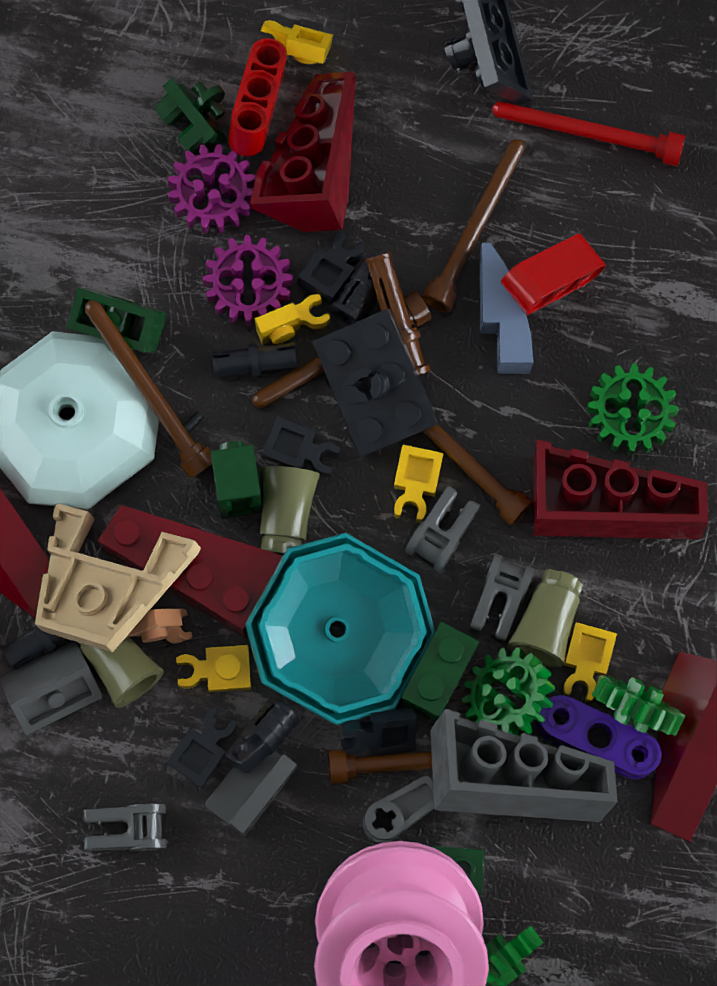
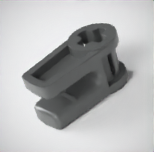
[405,485,481,574]
[469,553,535,642]
[363,776,435,844]
[83,804,167,851]

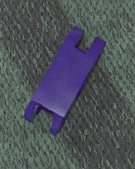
[536,695,661,780]

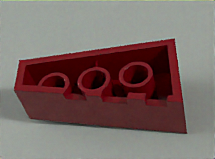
[533,439,708,539]
[98,505,283,638]

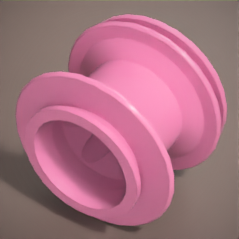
[314,841,488,986]

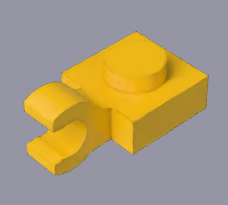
[261,20,333,64]
[255,294,330,345]

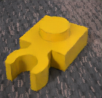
[394,445,444,523]
[563,622,617,703]
[176,645,251,692]

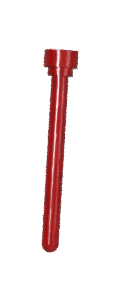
[492,102,685,167]

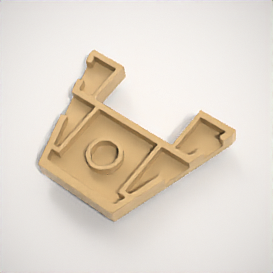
[35,503,201,652]

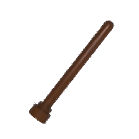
[421,139,525,313]
[252,291,432,408]
[85,300,212,478]
[422,425,534,527]
[328,749,432,785]

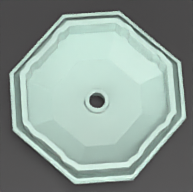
[0,331,159,510]

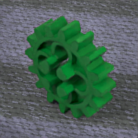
[586,363,679,455]
[462,648,555,736]
[592,675,685,736]
[485,926,544,986]

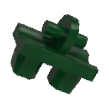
[154,78,228,155]

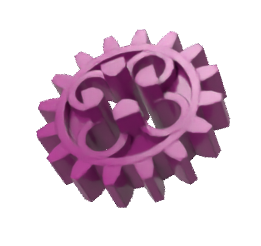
[168,144,256,234]
[203,235,293,326]

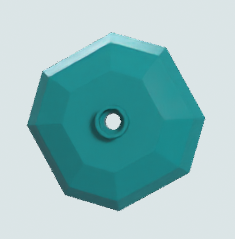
[245,533,435,725]

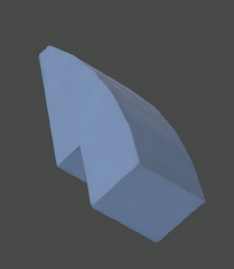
[479,243,534,374]

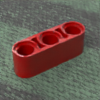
[228,38,287,156]
[500,233,606,315]

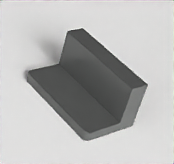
[0,641,103,735]
[205,751,298,837]

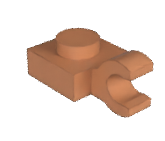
[127,608,192,644]

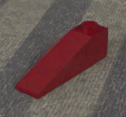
[250,71,356,232]
[0,488,50,619]
[650,652,717,842]

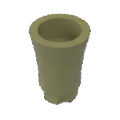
[260,466,320,556]
[507,569,583,667]
[78,637,164,708]

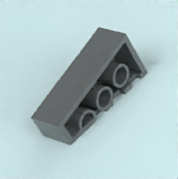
[430,709,618,822]

